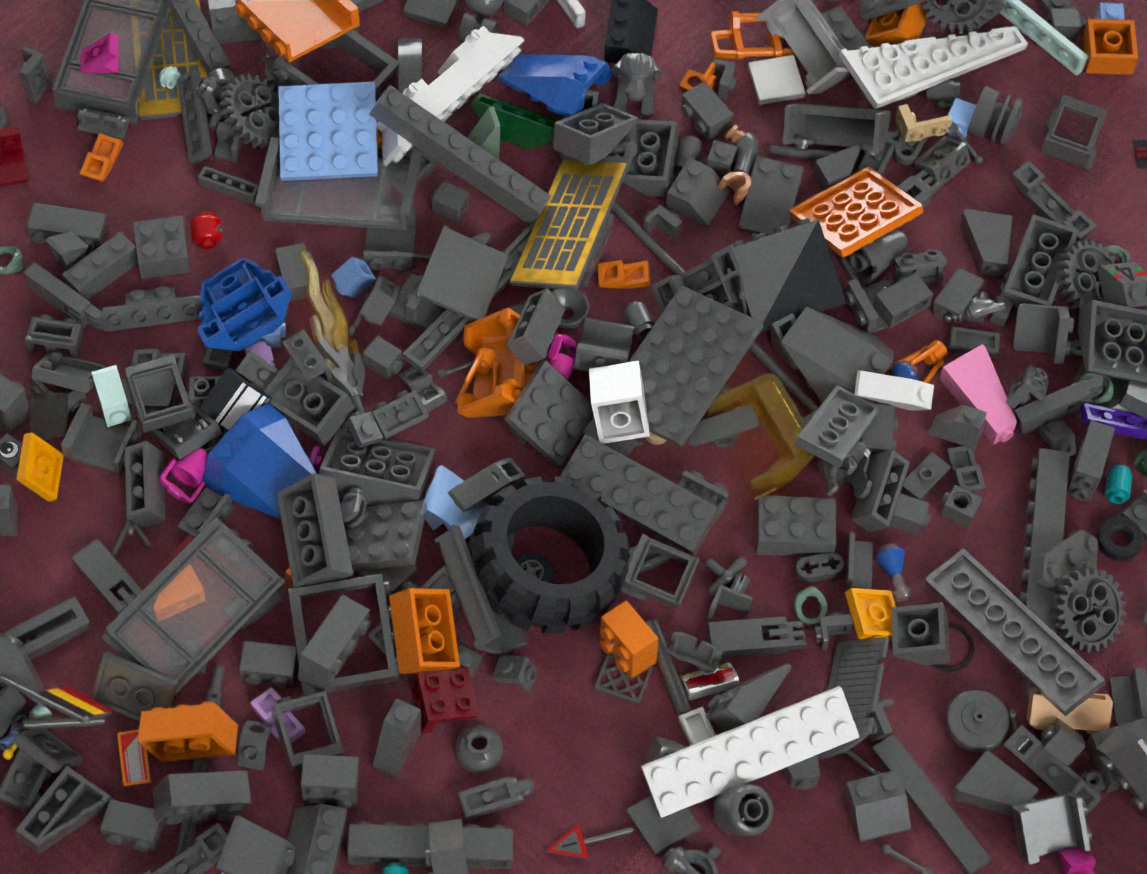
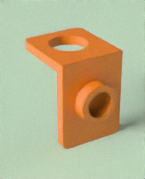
[679,62,716,91]

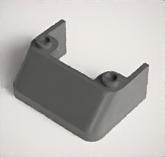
[783,103,891,155]

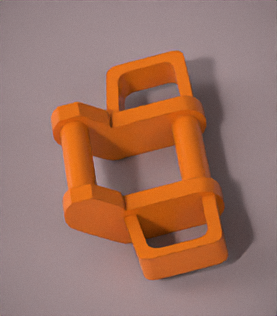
[709,11,797,60]

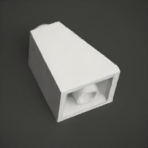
[589,361,650,444]

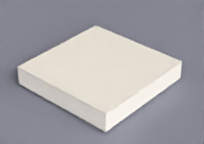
[748,55,805,105]

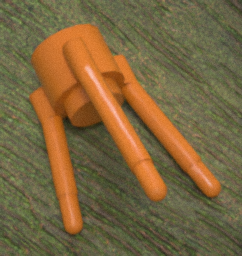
[886,340,948,383]
[455,348,500,405]

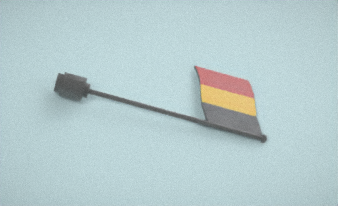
[0,675,114,727]

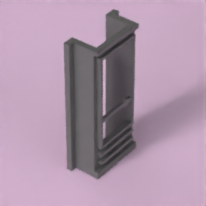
[435,524,528,656]

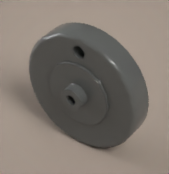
[945,690,1010,753]

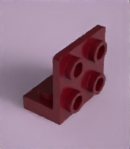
[0,126,29,187]
[410,667,479,734]

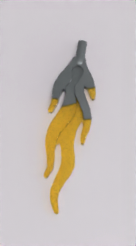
[300,250,365,414]

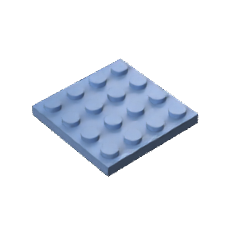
[279,82,378,181]

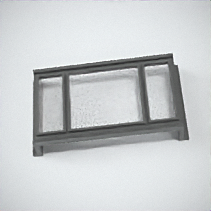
[52,0,170,125]
[255,137,423,230]
[101,517,287,700]

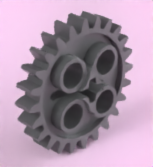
[922,0,996,34]
[219,74,280,149]
[1056,239,1116,310]
[1051,568,1127,652]

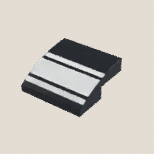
[199,368,272,430]

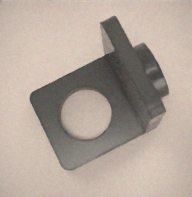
[237,720,272,770]

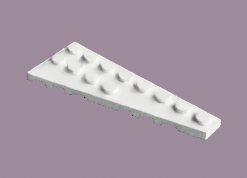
[839,26,1028,109]

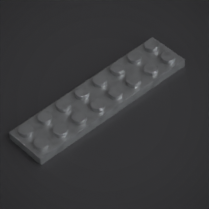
[925,548,1105,716]

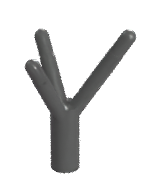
[111,505,151,557]

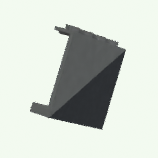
[728,217,847,333]

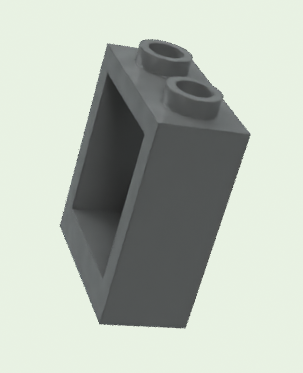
[1067,420,1115,502]
[271,689,343,771]

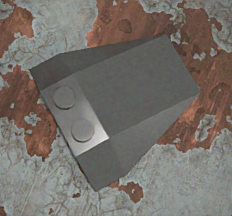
[652,245,747,315]
[779,306,894,405]

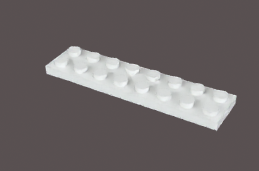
[641,686,860,818]

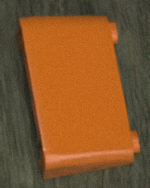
[457,308,539,418]

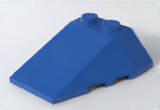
[498,54,613,117]
[198,257,292,351]
[202,403,317,520]

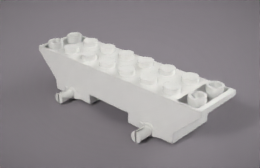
[377,26,525,167]

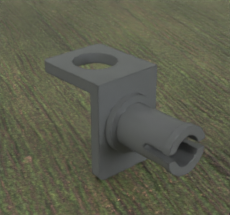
[707,573,753,622]

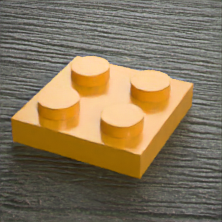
[16,432,64,502]
[845,588,896,641]

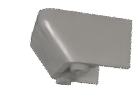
[756,0,851,94]

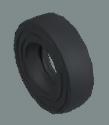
[1097,516,1143,561]

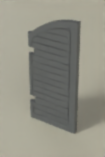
[818,637,889,759]

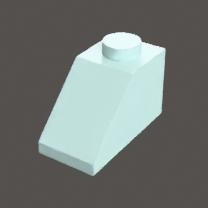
[91,365,132,427]

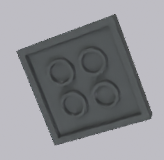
[504,360,593,467]
[346,500,427,571]

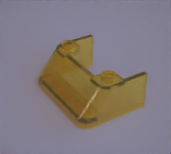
[708,373,815,500]

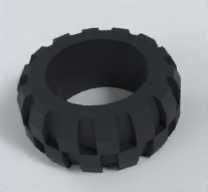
[469,476,630,634]

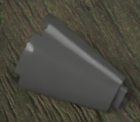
[841,230,908,285]

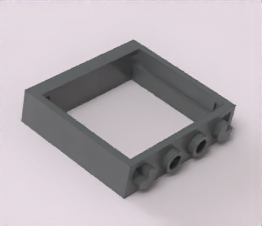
[271,29,400,97]
[288,574,400,694]

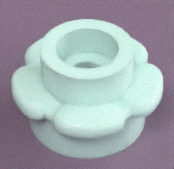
[159,66,181,89]

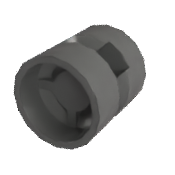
[458,13,498,43]

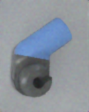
[0,714,29,751]

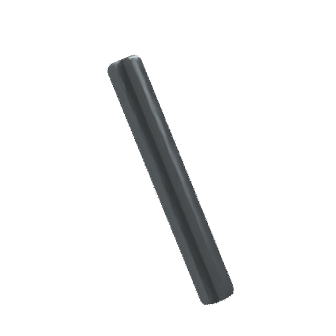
[645,619,691,715]

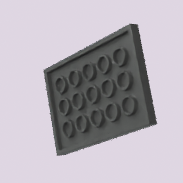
[629,285,764,448]

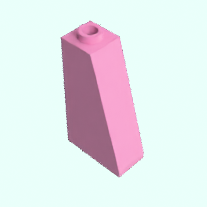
[939,344,1017,445]

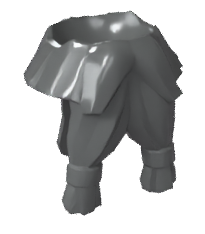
[611,53,664,117]
[818,441,872,498]

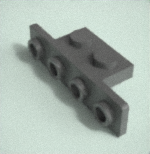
[101,286,202,332]

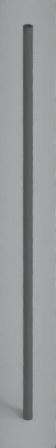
[558,152,819,413]

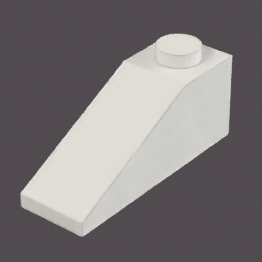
[854,371,934,411]

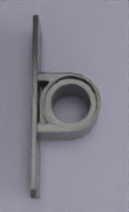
[689,405,758,448]

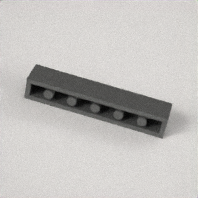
[348,821,513,869]

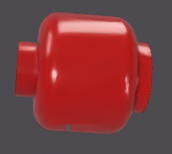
[190,212,223,249]

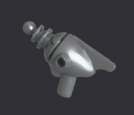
[944,291,1006,323]

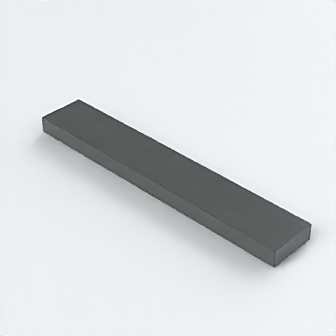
[871,734,992,874]

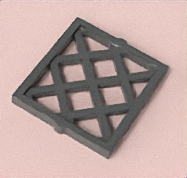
[594,653,653,705]

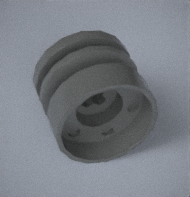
[967,86,1023,146]

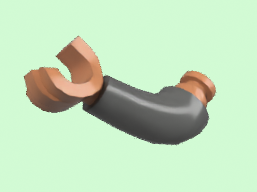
[718,125,759,206]

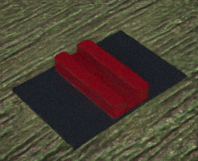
[1133,140,1147,168]

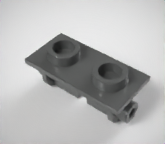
[78,108,130,140]
[666,631,723,673]

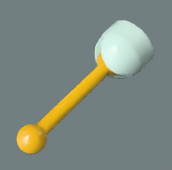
[3,704,53,759]

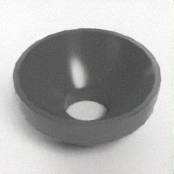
[551,289,589,329]
[455,725,503,773]

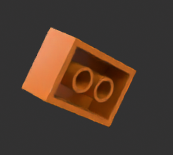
[389,588,460,674]
[138,702,238,763]

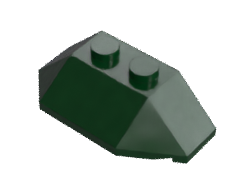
[471,93,558,150]

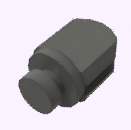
[340,488,367,528]

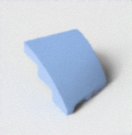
[423,465,488,539]

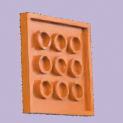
[789,166,924,258]

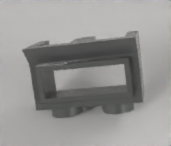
[24,315,84,358]

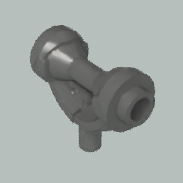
[196,75,250,130]
[663,845,721,874]

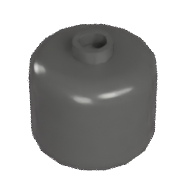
[713,784,773,836]

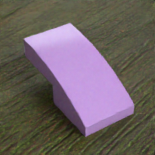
[250,687,306,744]

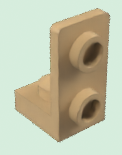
[895,104,952,142]

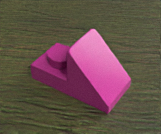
[80,32,119,73]
[1058,847,1097,874]

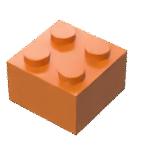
[1083,19,1138,75]
[599,600,659,679]

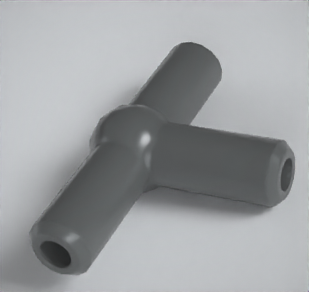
[705,556,747,597]

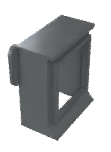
[1041,94,1108,170]
[122,355,196,433]
[621,533,700,610]

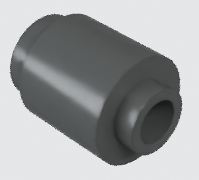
[623,301,655,339]

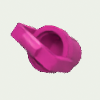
[545,333,578,381]
[158,448,208,504]

